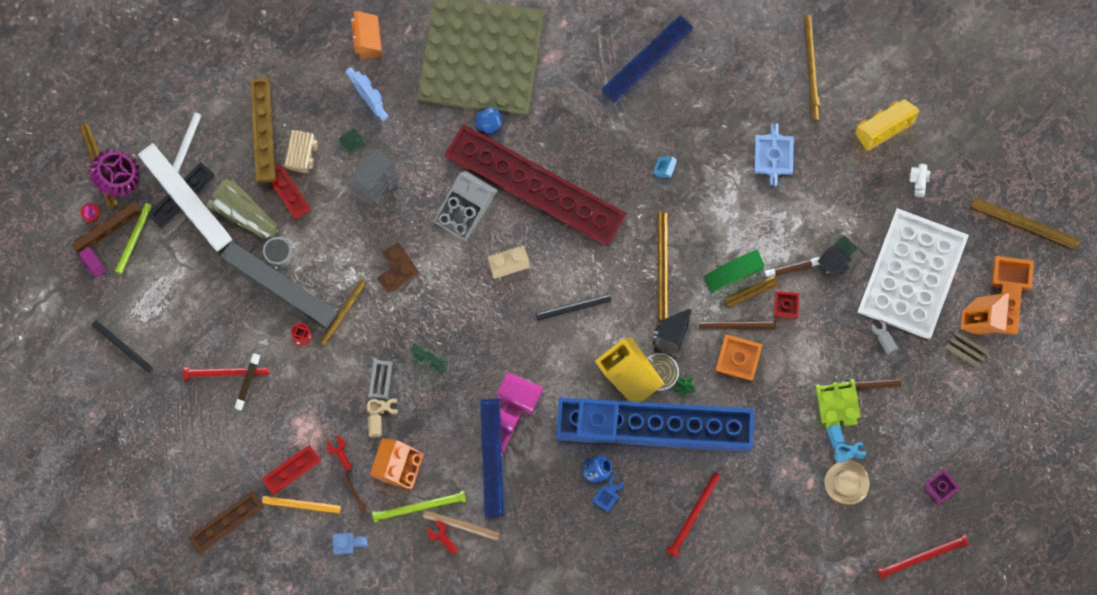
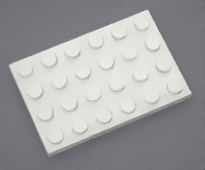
[857,208,969,340]

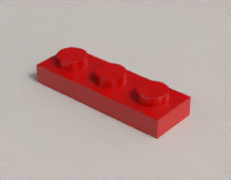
[270,164,311,220]
[262,445,321,496]

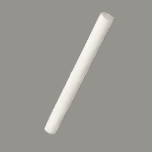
[173,113,201,173]

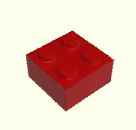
[773,291,800,319]

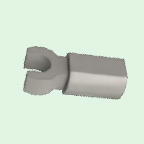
[871,320,898,355]

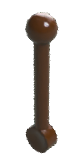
[342,475,367,511]

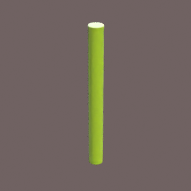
[115,203,152,274]

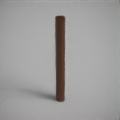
[699,321,776,329]
[823,378,902,391]

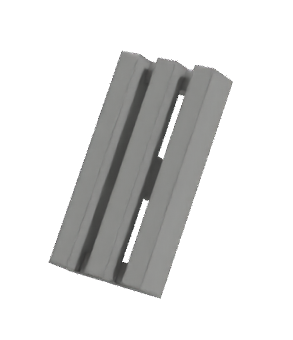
[368,360,393,401]

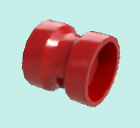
[291,323,312,346]

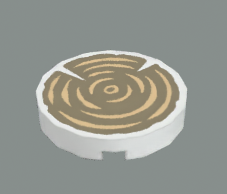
[647,353,679,392]

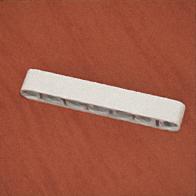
[137,143,232,252]

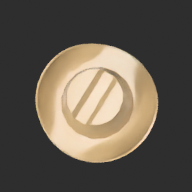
[825,460,870,504]

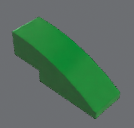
[703,249,765,294]

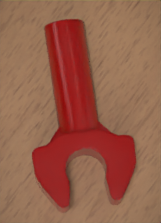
[327,436,353,472]
[427,521,458,555]

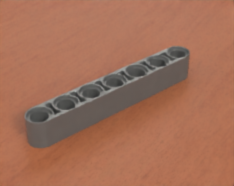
[220,242,338,329]

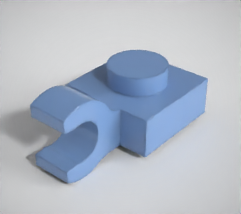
[333,533,368,555]

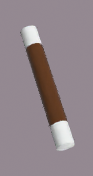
[764,257,820,279]

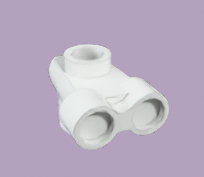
[910,164,930,198]

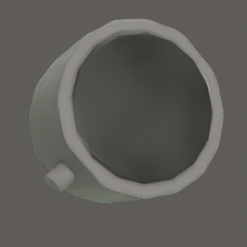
[263,236,293,270]

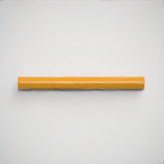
[262,496,341,514]

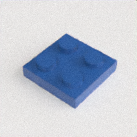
[576,398,619,442]

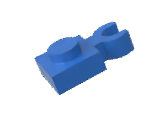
[592,476,624,513]

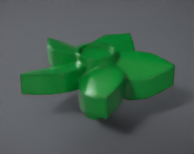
[673,377,696,399]

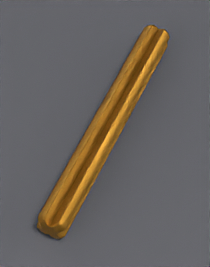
[79,123,118,210]

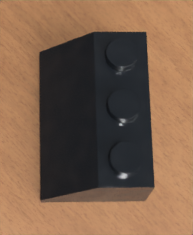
[652,309,692,359]

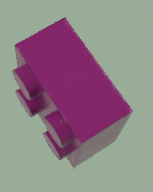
[79,246,106,278]
[924,469,960,505]

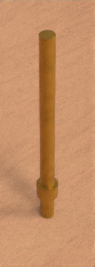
[804,15,820,122]

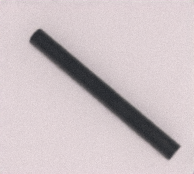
[536,294,612,321]
[92,320,154,373]

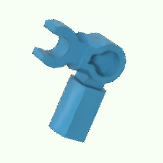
[827,425,867,463]

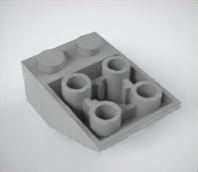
[434,171,498,241]

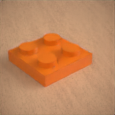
[715,334,763,382]

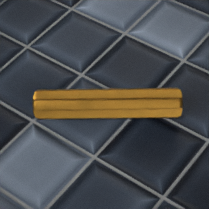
[725,276,778,308]

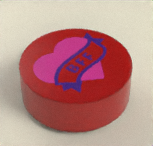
[81,203,101,223]

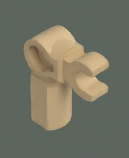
[367,399,398,437]

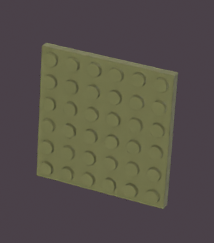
[417,0,544,116]

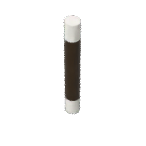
[234,353,261,410]

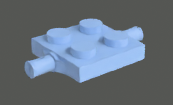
[346,67,389,121]
[755,123,794,186]

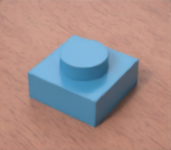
[653,157,677,177]

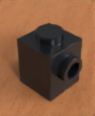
[818,244,852,277]

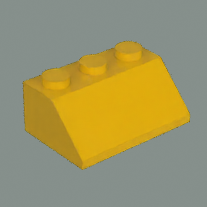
[855,99,919,151]

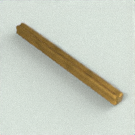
[971,197,1080,249]
[657,212,668,322]

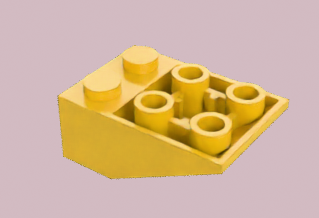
[595,337,665,402]

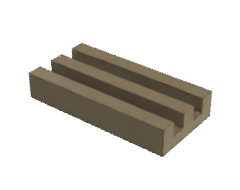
[945,331,989,369]

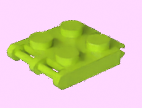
[815,379,860,430]

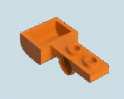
[991,256,1034,335]

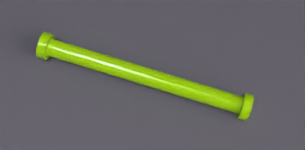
[372,490,466,523]

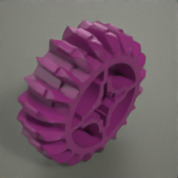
[89,148,141,198]

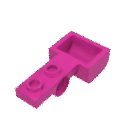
[486,372,544,454]

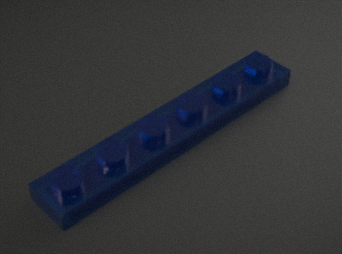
[601,15,693,104]
[480,399,505,517]

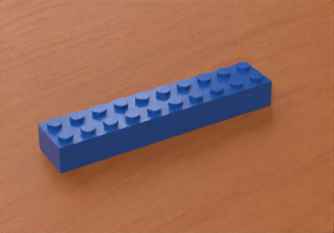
[556,397,754,452]

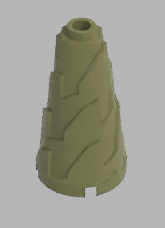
[206,177,279,240]

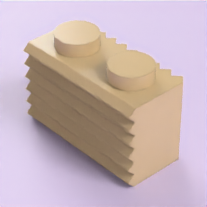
[284,130,318,174]
[488,245,530,279]

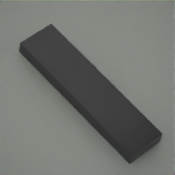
[148,162,215,229]

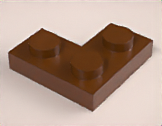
[377,242,420,294]

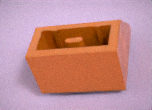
[351,11,382,60]
[961,293,1009,335]
[370,439,424,490]

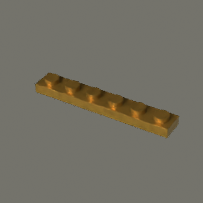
[250,77,276,184]

